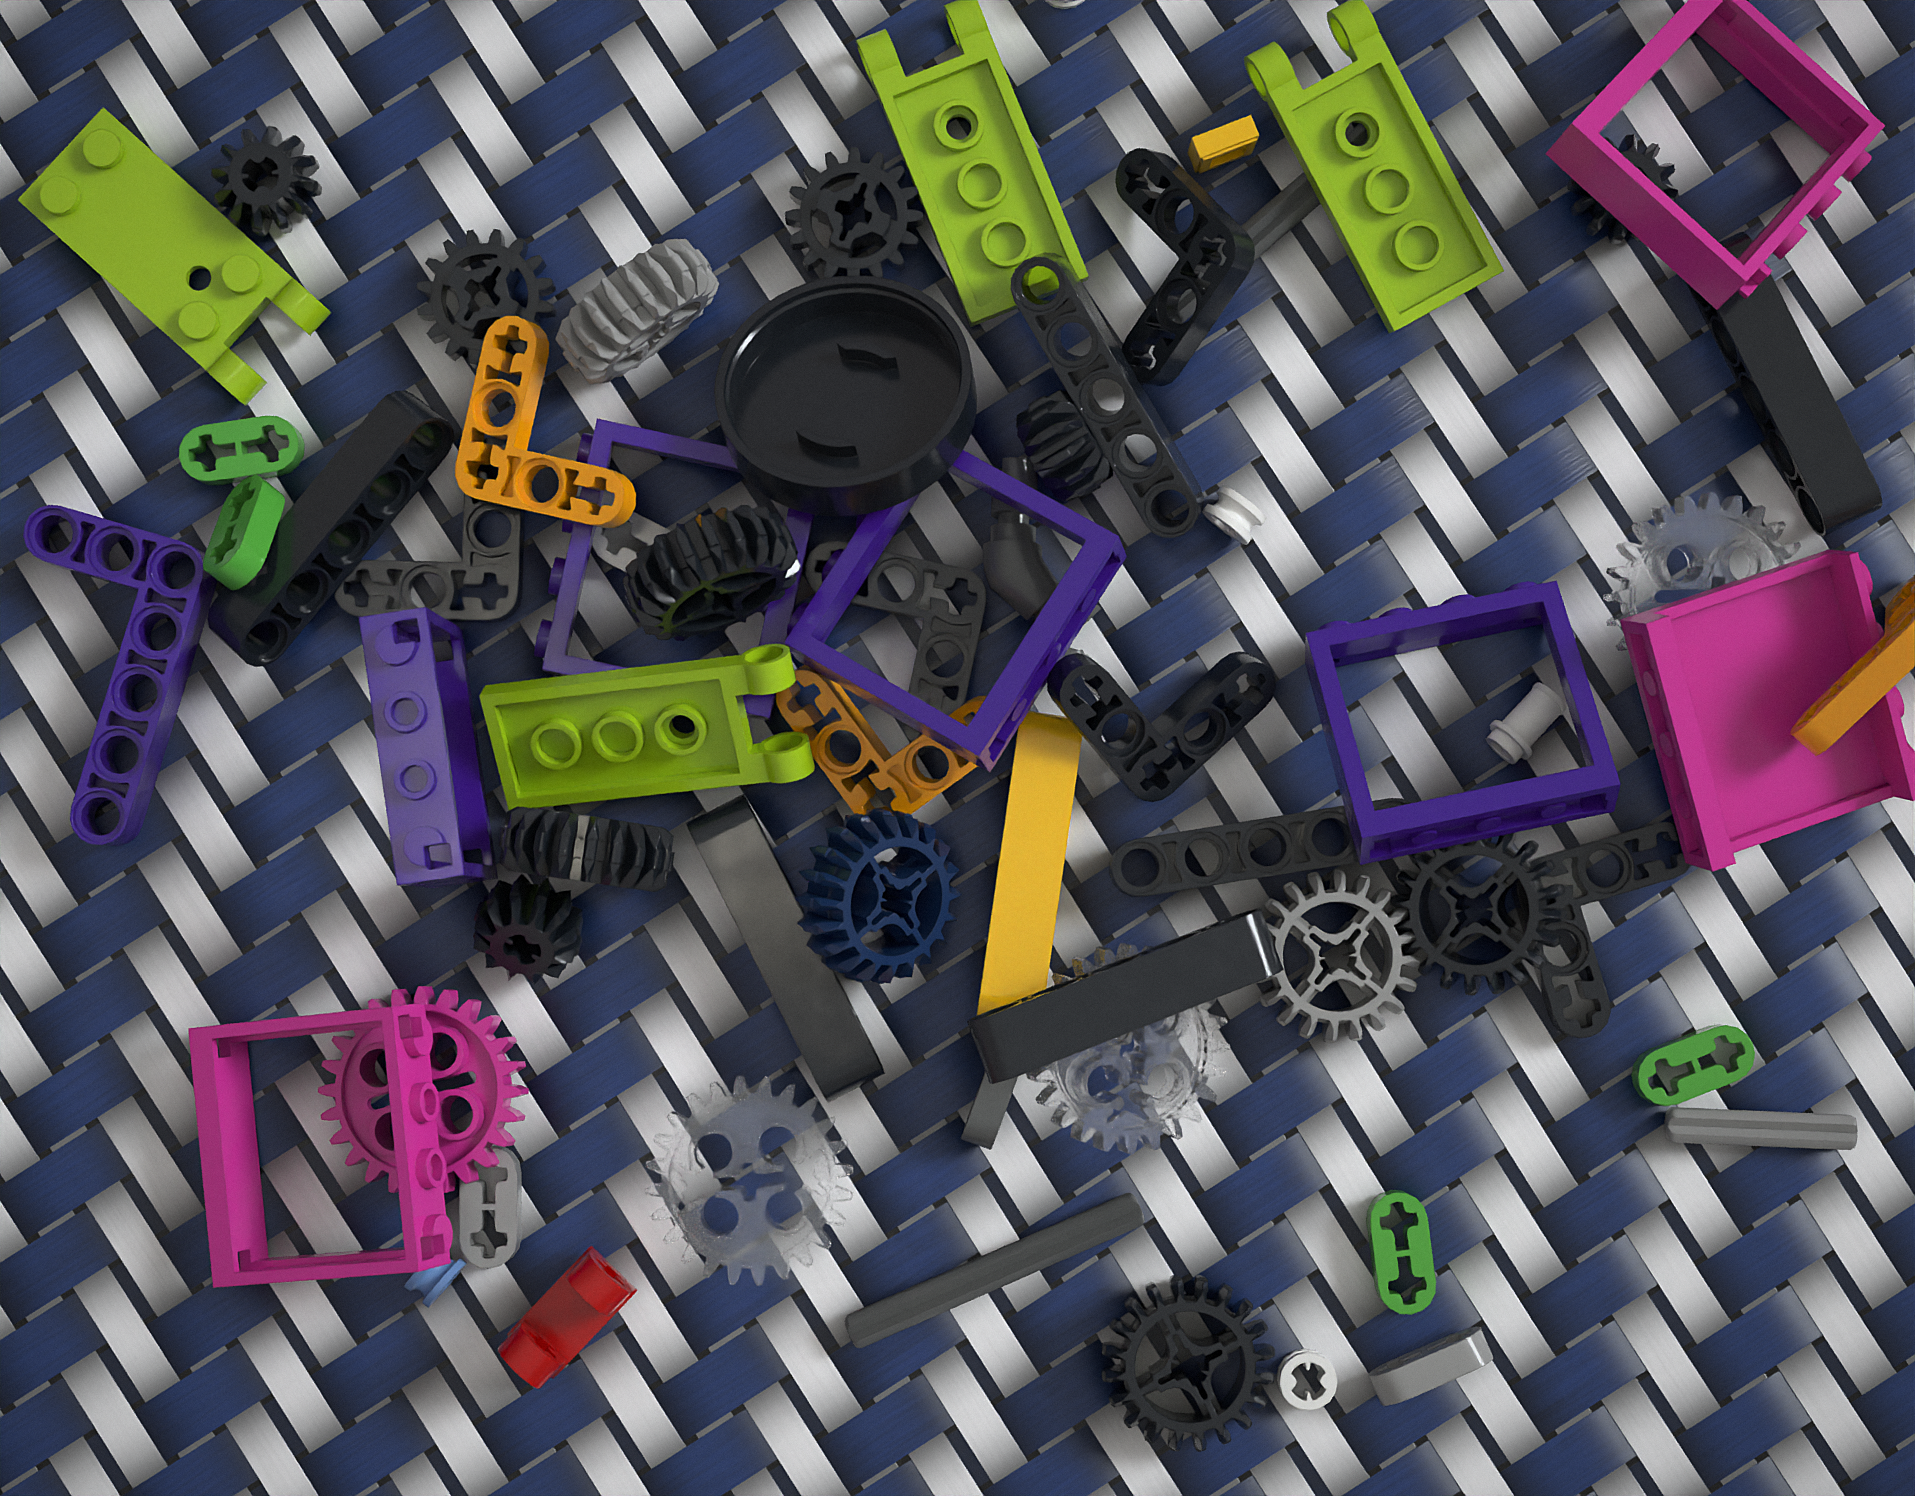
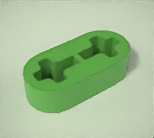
[179,416,305,485]
[203,475,285,590]
[1631,1024,1755,1106]
[1366,1190,1436,1315]

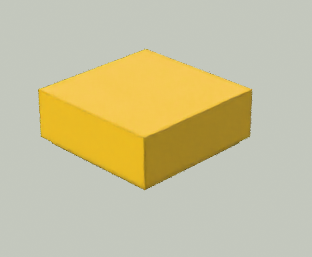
[1187,115,1259,174]

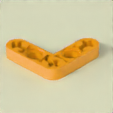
[455,316,636,528]
[1790,576,1915,756]
[776,665,987,815]

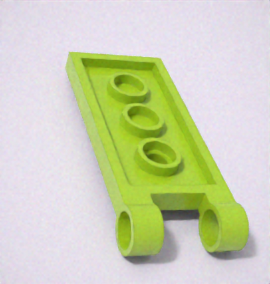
[856,0,1089,327]
[1244,0,1504,333]
[18,107,331,406]
[479,644,815,810]

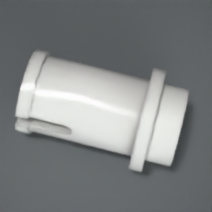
[1486,682,1567,764]

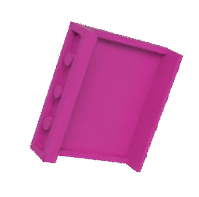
[1620,550,1915,872]

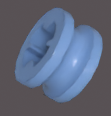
[404,1258,467,1308]

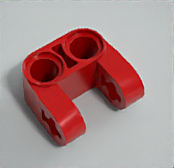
[498,1245,637,1389]

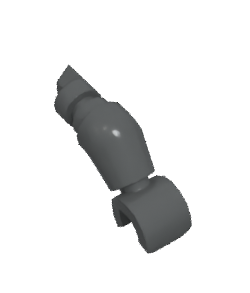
[983,457,1102,657]

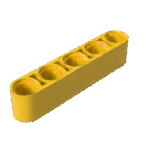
[977,711,1082,1015]

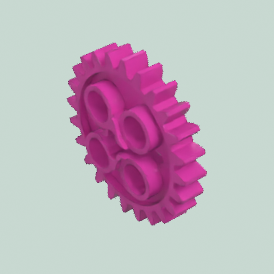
[318,986,529,1193]

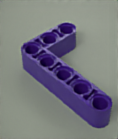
[23,505,217,847]

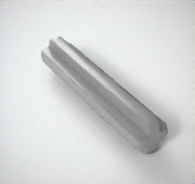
[1664,1107,1858,1150]

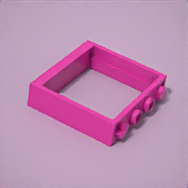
[1546,0,1885,310]
[188,1003,453,1288]

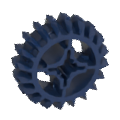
[794,808,962,984]

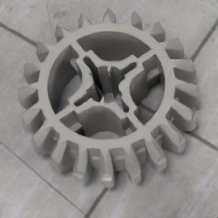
[555,238,719,384]
[1256,870,1422,1043]

